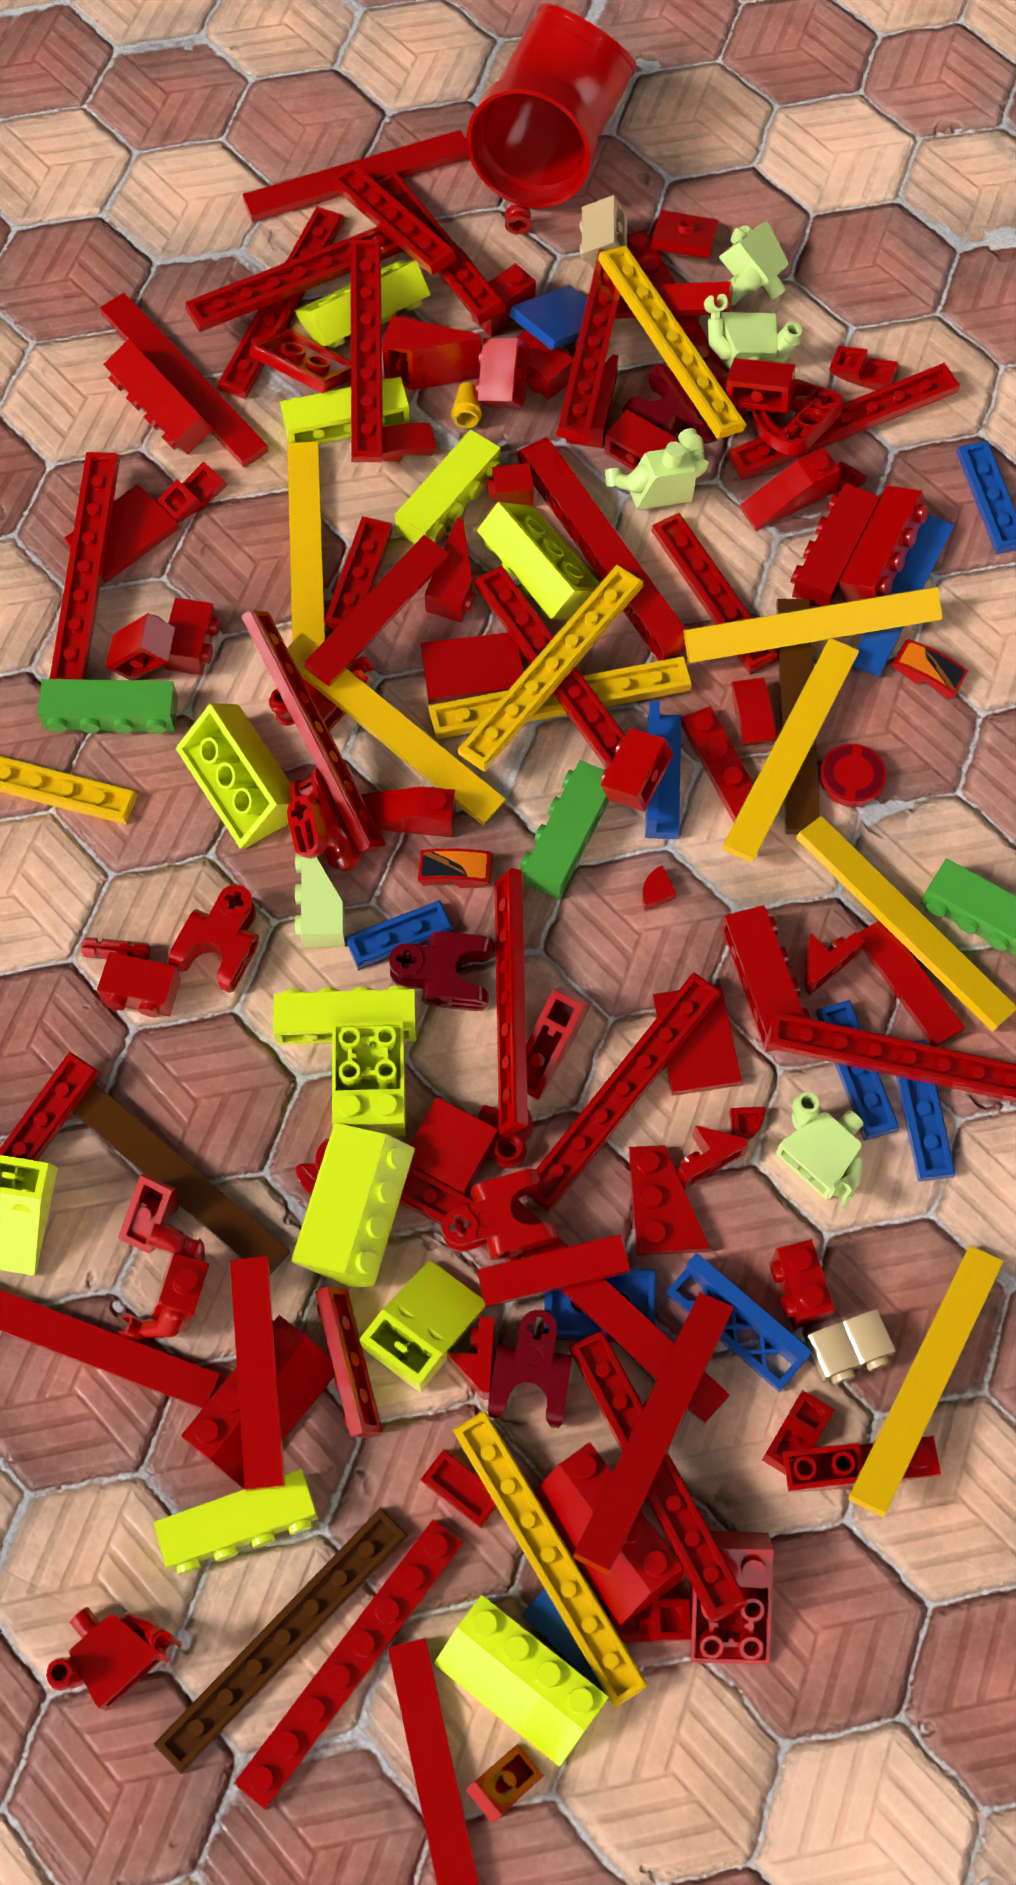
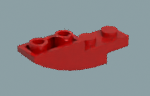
[782,1435,941,1492]

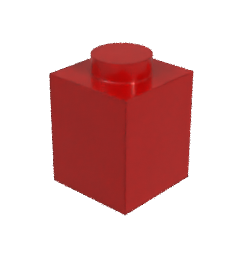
[487,463,534,506]

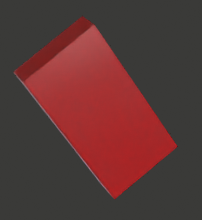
[420,1449,497,1529]

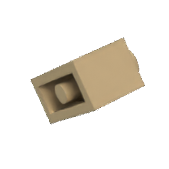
[579,195,627,269]

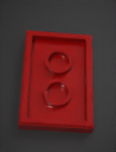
[250,329,351,394]
[64,484,179,583]
[420,632,523,704]
[652,984,742,1096]

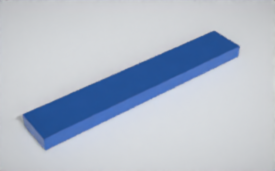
[853,514,954,677]

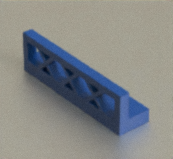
[645,701,681,839]
[665,1253,812,1392]

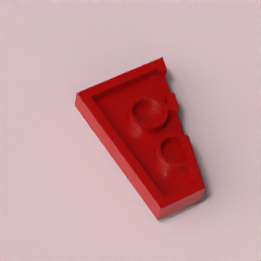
[628,1145,710,1256]

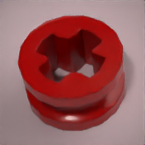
[505,205,531,235]

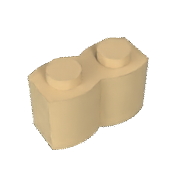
[805,1309,895,1385]

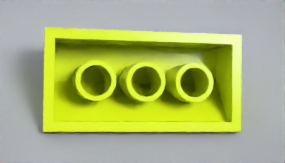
[294,260,430,349]
[477,502,600,620]
[176,703,292,849]
[291,1123,415,1287]
[434,1594,609,1767]

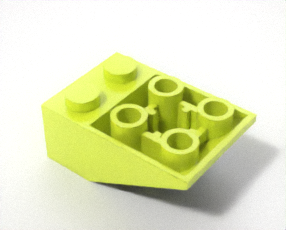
[332,1021,406,1136]
[0,1155,58,1276]
[359,1260,486,1393]

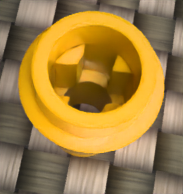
[451,382,482,429]

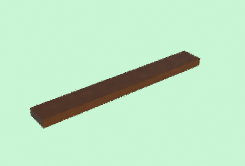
[776,599,820,835]
[72,1083,290,1275]
[153,1507,408,1774]

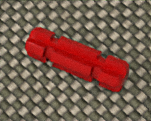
[81,937,150,960]

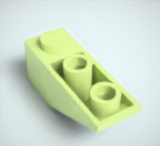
[295,853,345,948]

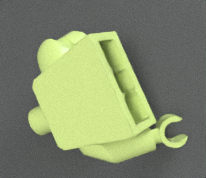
[719,220,788,306]
[704,294,802,371]
[605,428,709,510]
[776,1092,863,1209]

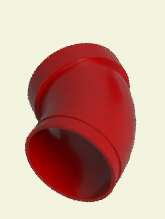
[466,3,637,208]

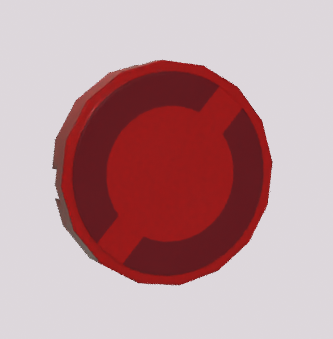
[819,744,887,807]

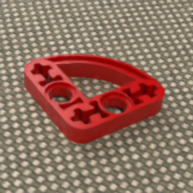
[752,378,842,456]

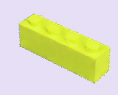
[280,377,410,444]
[395,429,502,544]
[273,986,417,1045]
[153,1469,319,1575]

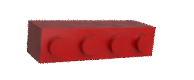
[103,338,214,454]
[790,483,880,607]
[838,485,928,602]
[722,905,811,1052]

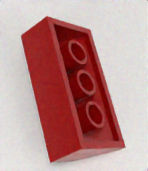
[181,1315,335,1489]
[534,1442,684,1627]

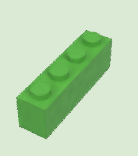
[37,679,178,734]
[519,760,609,900]
[920,858,1016,956]

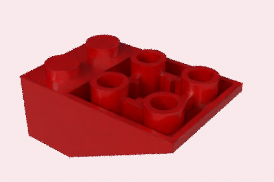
[382,315,482,390]
[690,1531,774,1665]

